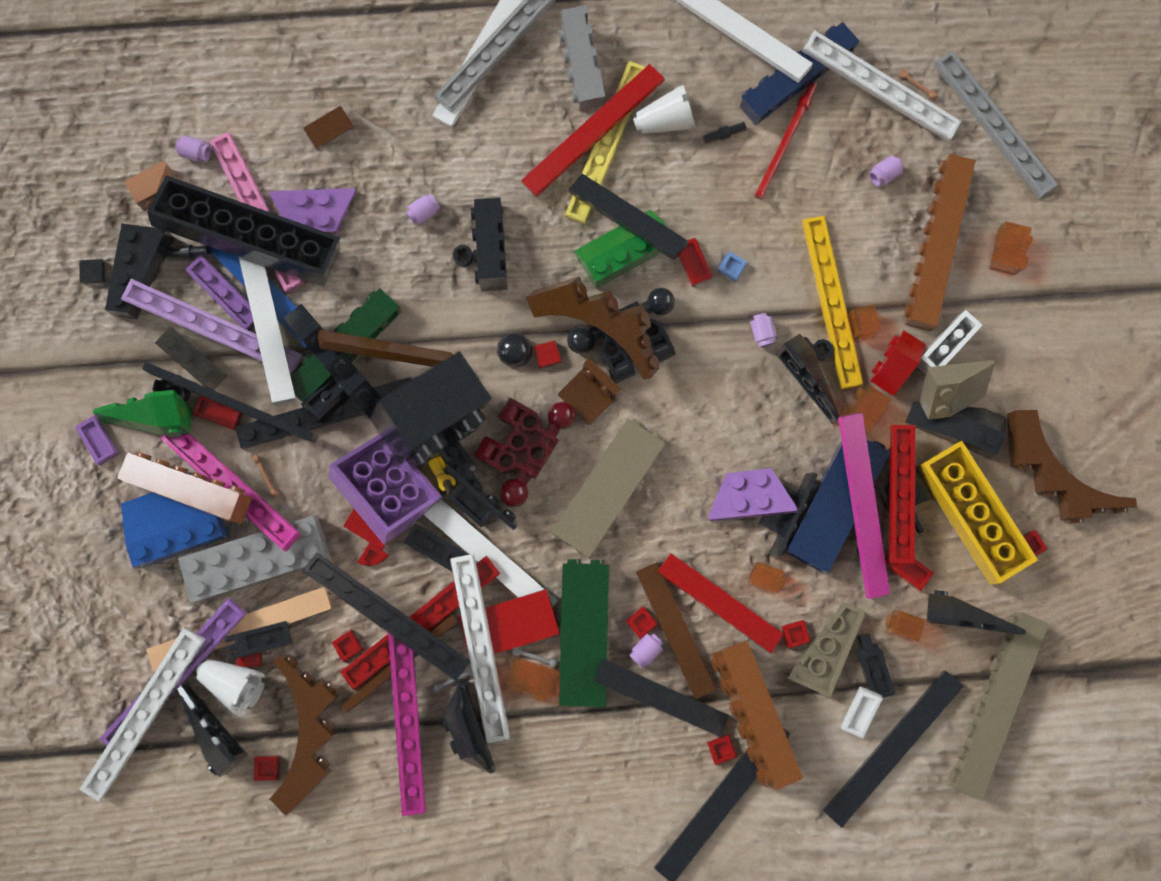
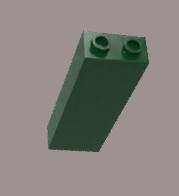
[559,559,609,707]

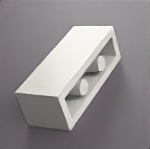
[917,310,982,375]

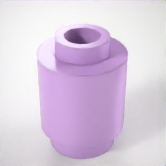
[175,135,211,162]
[869,156,903,187]
[406,194,440,225]
[750,313,777,347]
[629,633,663,668]

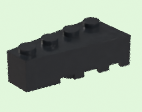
[105,223,175,320]

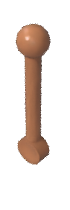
[899,70,938,100]
[253,454,279,498]

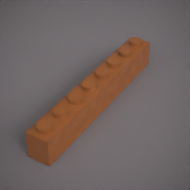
[904,154,976,331]

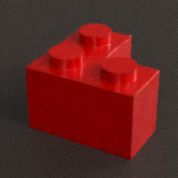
[870,330,926,396]

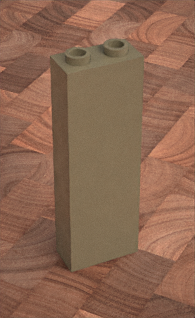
[551,418,666,559]

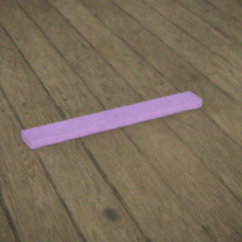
[121,279,302,373]

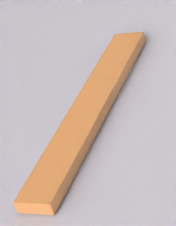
[146,587,333,672]

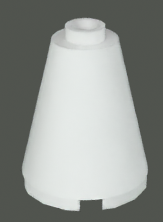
[633,85,696,134]
[196,659,265,716]

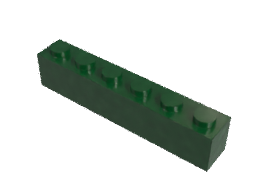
[290,288,402,402]

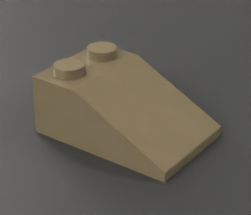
[919,360,995,419]

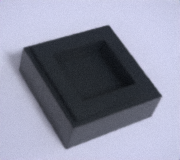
[79,259,105,284]

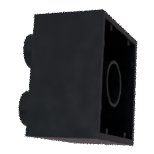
[370,351,492,468]

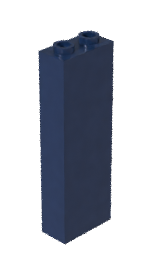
[785,440,890,574]

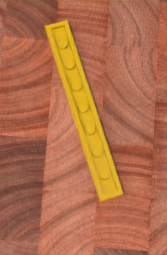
[802,215,864,390]

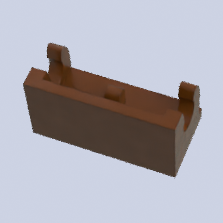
[303,106,354,150]

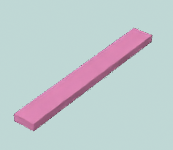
[209,132,306,294]

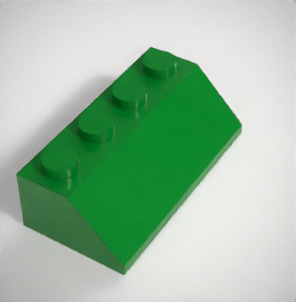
[574,210,666,289]

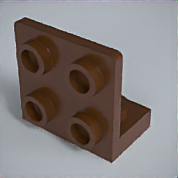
[558,358,622,425]

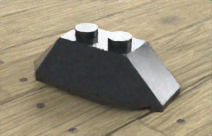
[442,680,496,774]

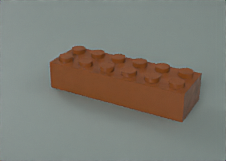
[711,640,803,790]

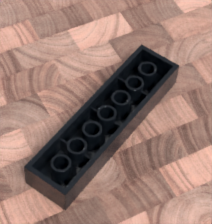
[147,175,340,287]

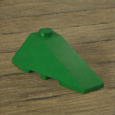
[93,390,192,438]

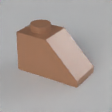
[124,161,173,211]

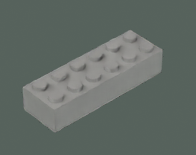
[178,515,332,603]

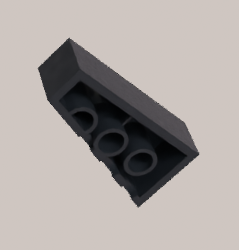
[470,197,508,291]

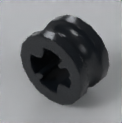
[453,245,473,267]
[812,339,833,361]

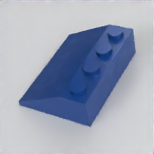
[121,492,230,568]

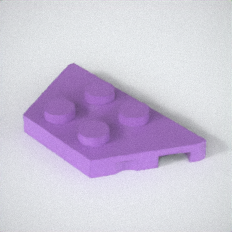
[270,188,356,234]
[708,468,798,522]

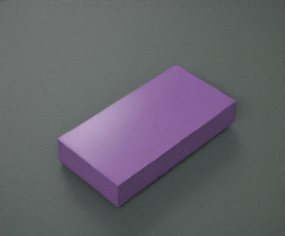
[75,415,120,466]

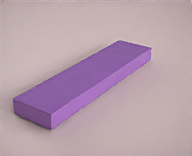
[185,255,254,331]

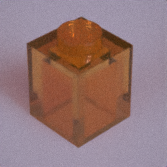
[848,304,881,341]
[747,562,786,594]
[885,610,925,642]

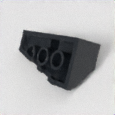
[776,334,840,424]
[905,402,1006,458]
[926,590,1026,635]
[177,684,248,777]

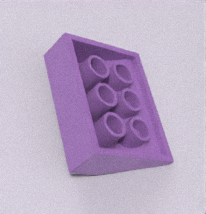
[328,434,442,545]

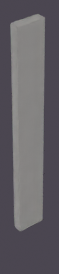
[434,0,555,113]
[933,50,1058,200]

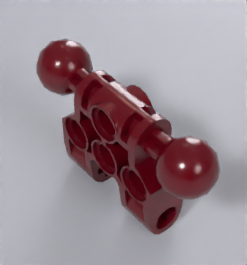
[473,397,576,507]

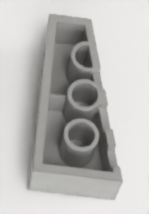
[558,5,605,111]

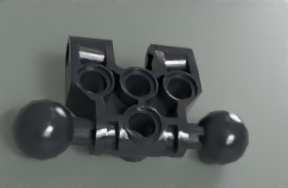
[567,287,676,384]

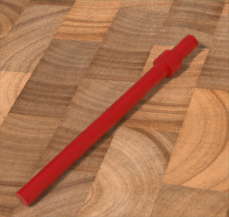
[754,82,817,199]

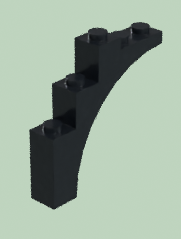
[284,304,382,419]

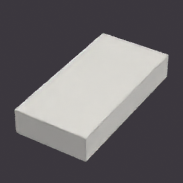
[841,686,883,739]

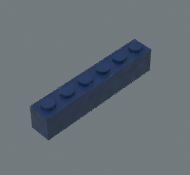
[739,22,859,126]

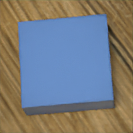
[717,251,748,282]

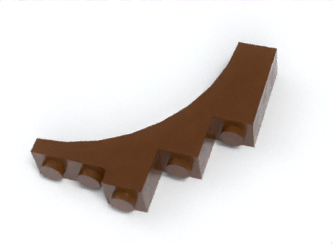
[526,276,660,380]
[1007,410,1137,524]
[269,654,340,816]

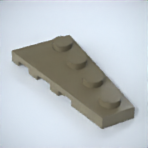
[786,602,866,698]

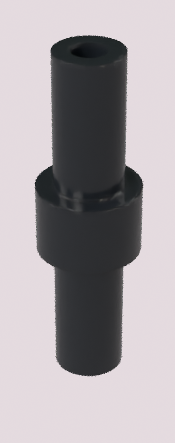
[703,122,746,144]
[165,245,211,259]

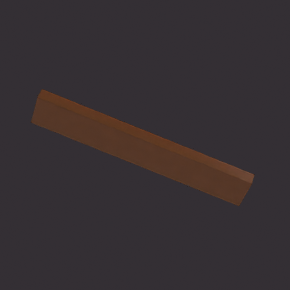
[318,330,453,367]
[636,562,716,700]
[341,612,457,713]

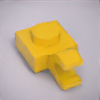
[428,455,457,492]

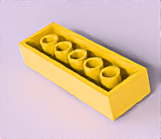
[917,441,1038,585]

